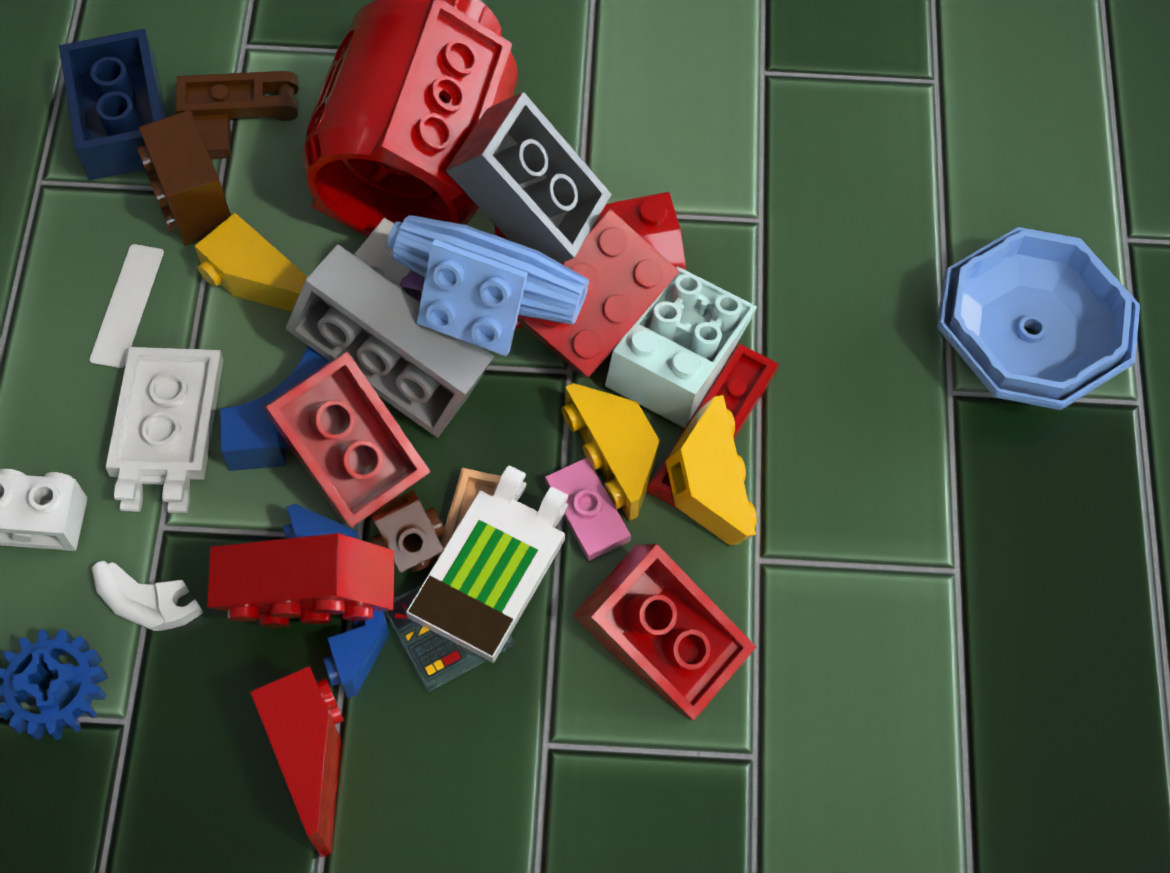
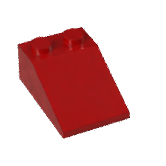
[572,544,756,721]
[251,666,344,858]

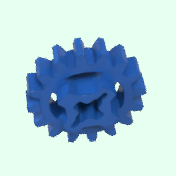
[0,629,108,740]

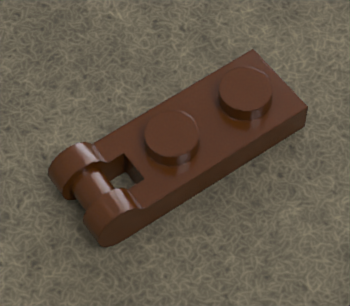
[176,71,298,121]

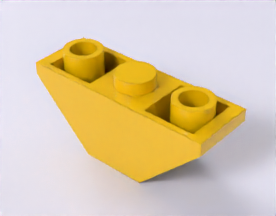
[561,383,659,521]
[665,395,757,546]

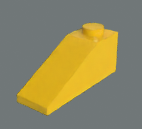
[194,213,308,312]

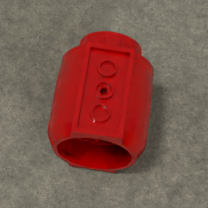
[302,0,518,237]

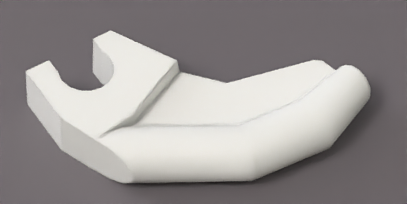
[92,561,204,631]

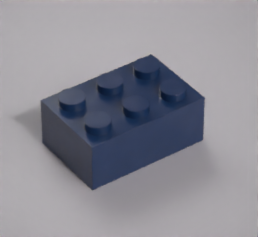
[59,28,167,180]

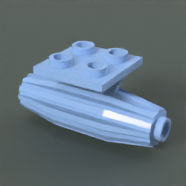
[387,215,589,357]

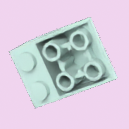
[605,266,757,428]

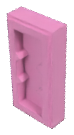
[545,458,631,562]

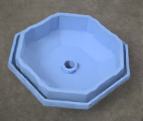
[937,227,1140,410]

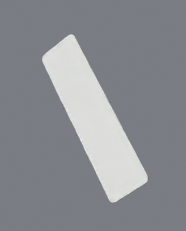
[90,244,164,368]

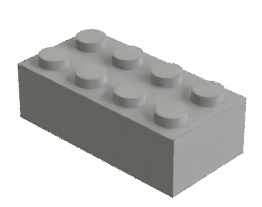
[285,244,494,438]

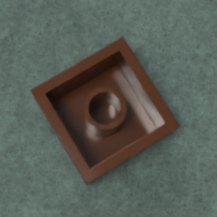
[137,110,231,246]

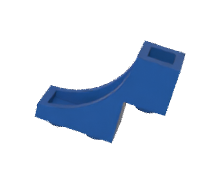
[220,346,329,471]

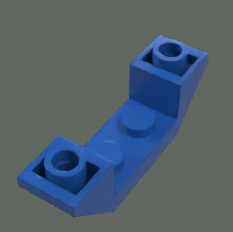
[283,504,390,698]

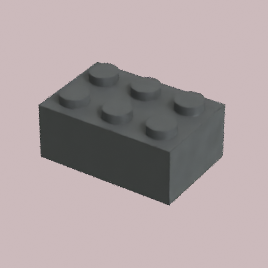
[445,92,612,263]

